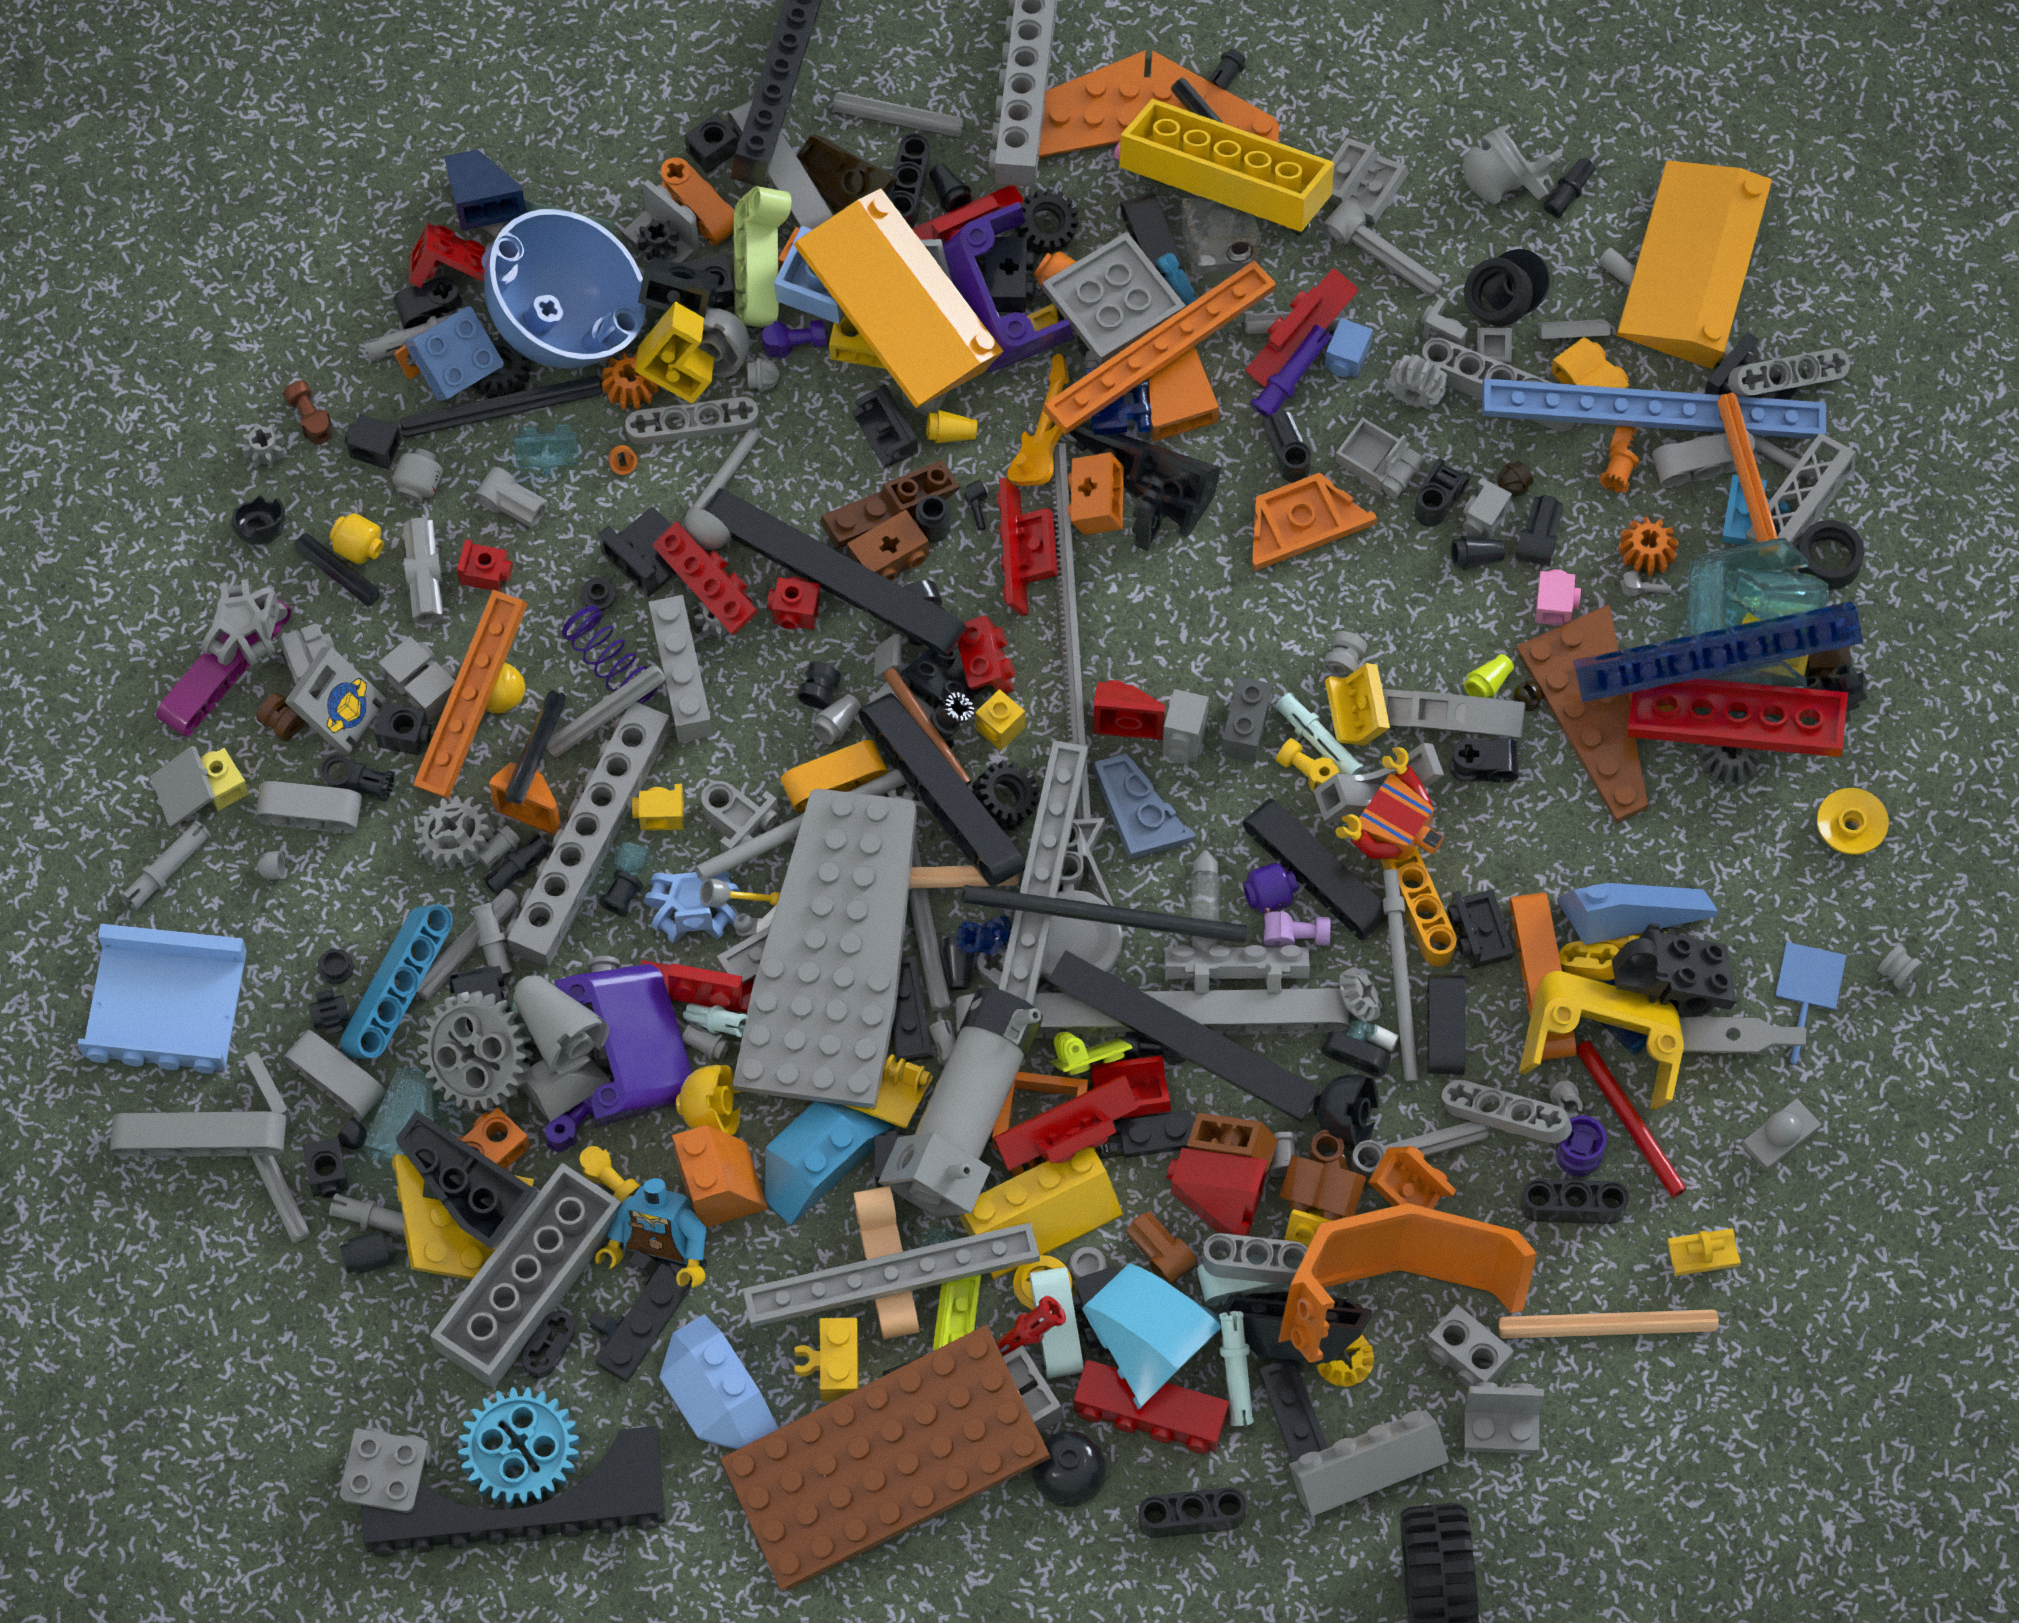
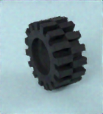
[1014,189,1079,255]
[472,334,530,399]
[972,761,1040,830]

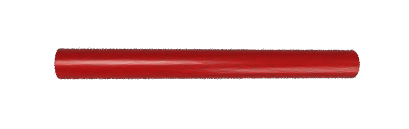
[1576,1040,1687,1198]

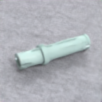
[1275,693,1364,775]
[1219,1311,1254,1426]

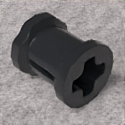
[599,870,644,917]

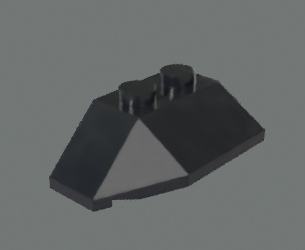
[1219,1292,1372,1364]

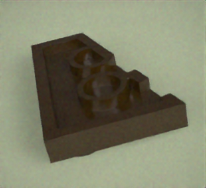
[796,135,898,212]

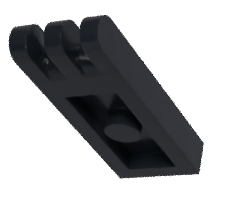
[1132,478,1164,551]

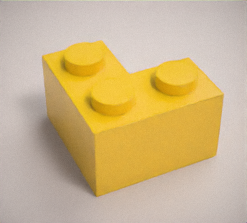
[635,302,714,404]

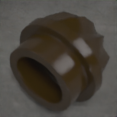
[1497,461,1533,496]

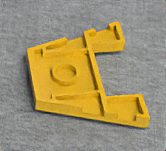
[392,1154,534,1280]

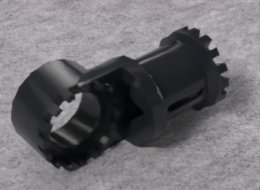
[930,692,974,749]
[321,754,395,802]

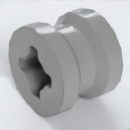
[1877,944,1923,990]

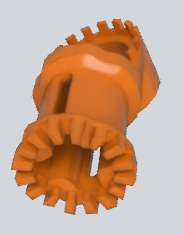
[1598,425,1640,493]

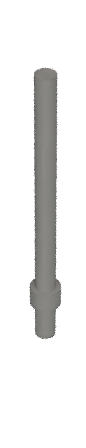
[1383,869,1419,1083]

